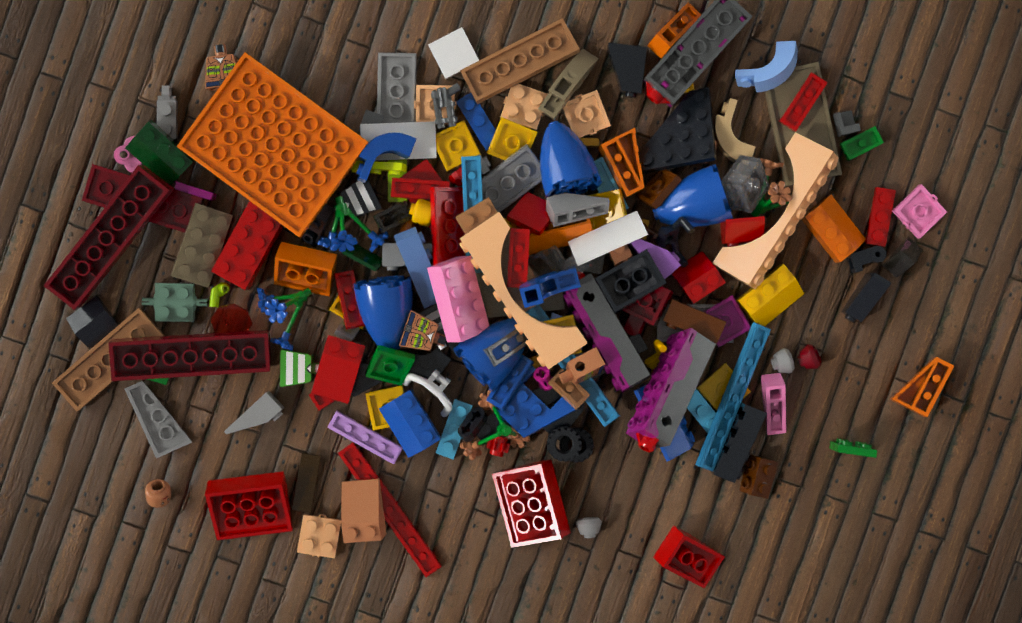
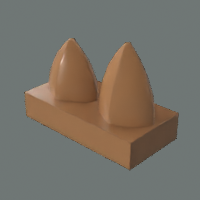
[548,368,590,410]

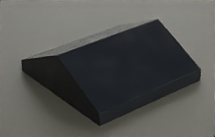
[66,295,119,349]

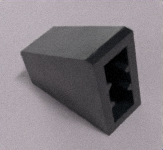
[607,43,647,98]
[841,273,891,323]

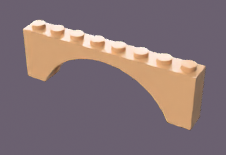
[713,132,839,289]
[459,212,588,370]

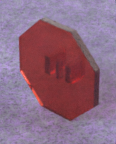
[210,303,252,333]

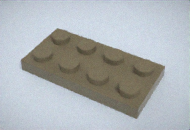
[171,203,233,288]

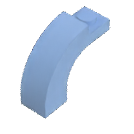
[735,41,798,92]

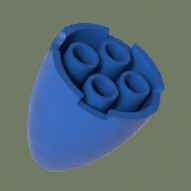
[540,121,602,199]
[652,164,734,227]
[353,275,413,350]
[453,318,526,392]

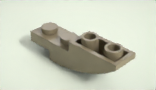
[538,49,599,120]

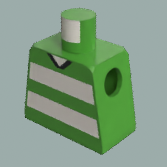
[280,349,319,387]

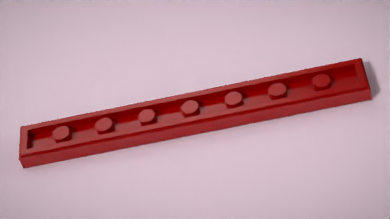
[338,442,442,577]

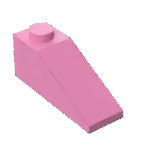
[761,373,786,435]

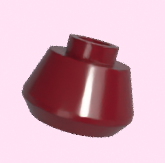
[797,344,822,369]

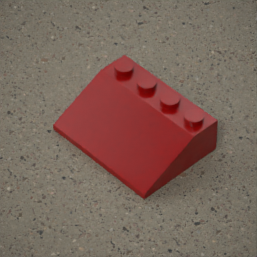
[492,459,571,548]
[205,471,293,540]

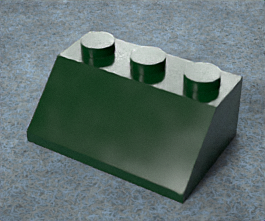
[125,120,194,186]

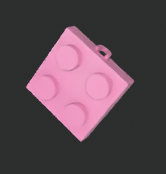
[892,184,947,239]

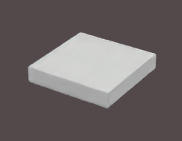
[428,27,479,79]

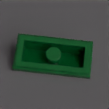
[342,244,382,272]

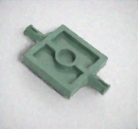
[142,282,208,322]

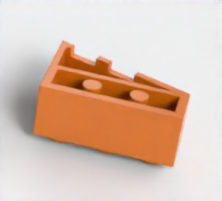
[598,128,644,199]
[889,357,954,417]

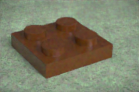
[636,170,682,209]

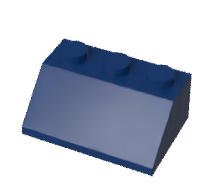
[379,389,441,458]

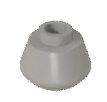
[771,348,795,373]
[576,517,602,538]

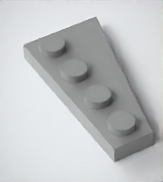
[125,381,192,459]

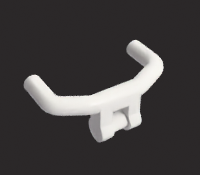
[403,369,453,417]

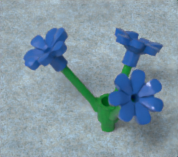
[317,196,389,252]
[257,288,312,351]

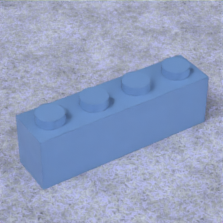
[394,227,436,308]

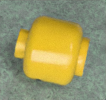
[409,199,431,227]

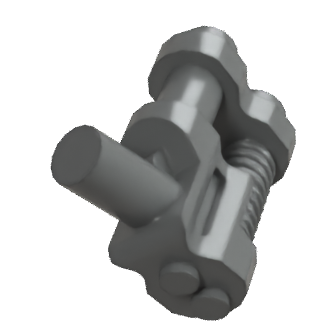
[431,83,461,128]

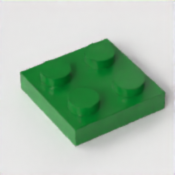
[365,345,415,386]
[829,438,877,458]

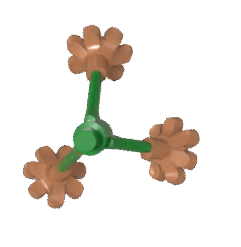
[751,158,817,217]
[460,390,531,460]

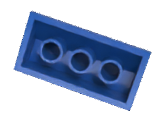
[634,380,695,462]

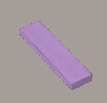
[327,410,403,464]

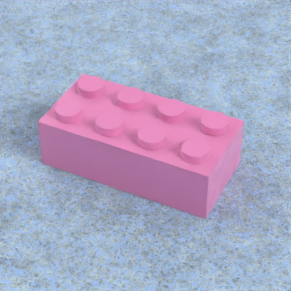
[427,255,489,342]

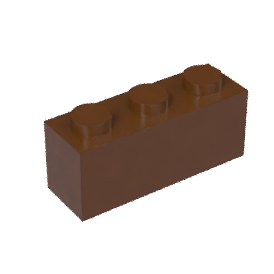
[663,299,727,344]

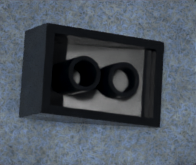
[595,249,666,314]

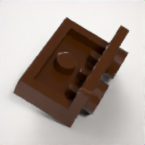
[739,454,778,499]

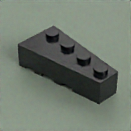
[711,403,767,483]

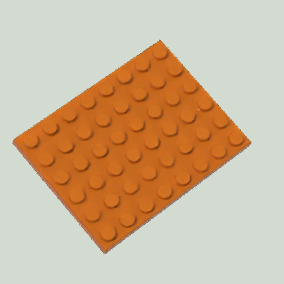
[176,52,369,238]

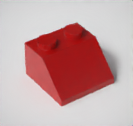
[720,216,765,247]
[671,251,726,304]

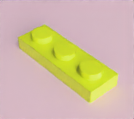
[351,160,407,175]

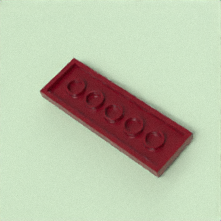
[81,164,204,233]

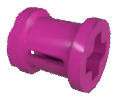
[533,366,553,391]

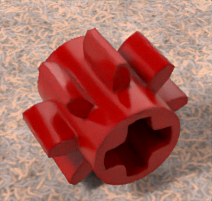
[486,436,510,457]

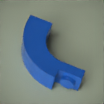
[356,133,416,183]
[519,267,581,308]

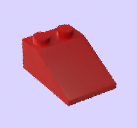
[311,335,365,404]
[653,525,725,589]

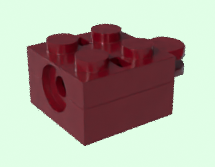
[623,286,674,335]

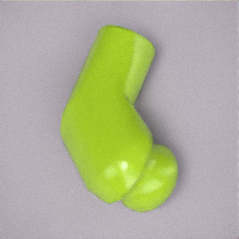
[209,282,230,307]

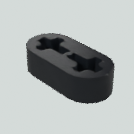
[458,407,488,442]

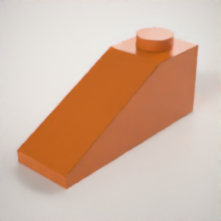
[647,2,701,58]

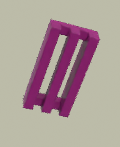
[174,182,217,201]

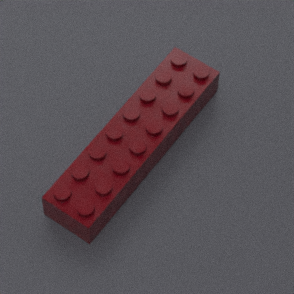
[44,164,174,310]
[108,330,271,381]

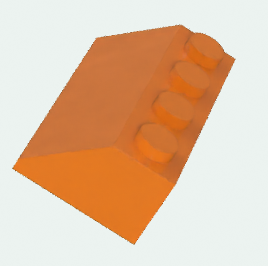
[511,218,592,255]

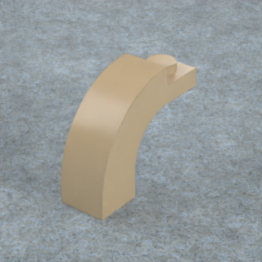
[713,98,755,167]

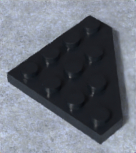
[638,87,716,174]

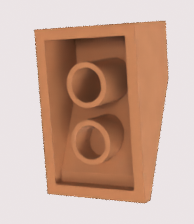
[341,478,387,543]

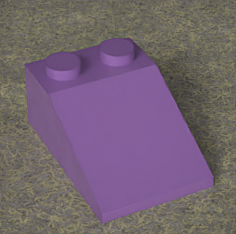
[627,239,681,279]

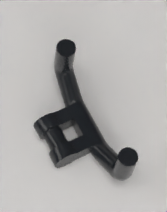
[657,217,695,267]

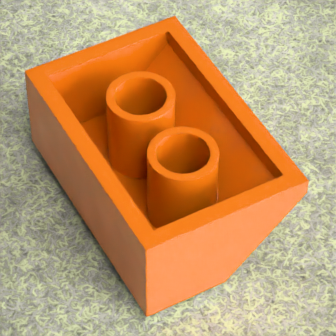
[801,194,866,263]
[274,242,337,297]

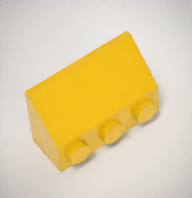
[736,264,804,326]

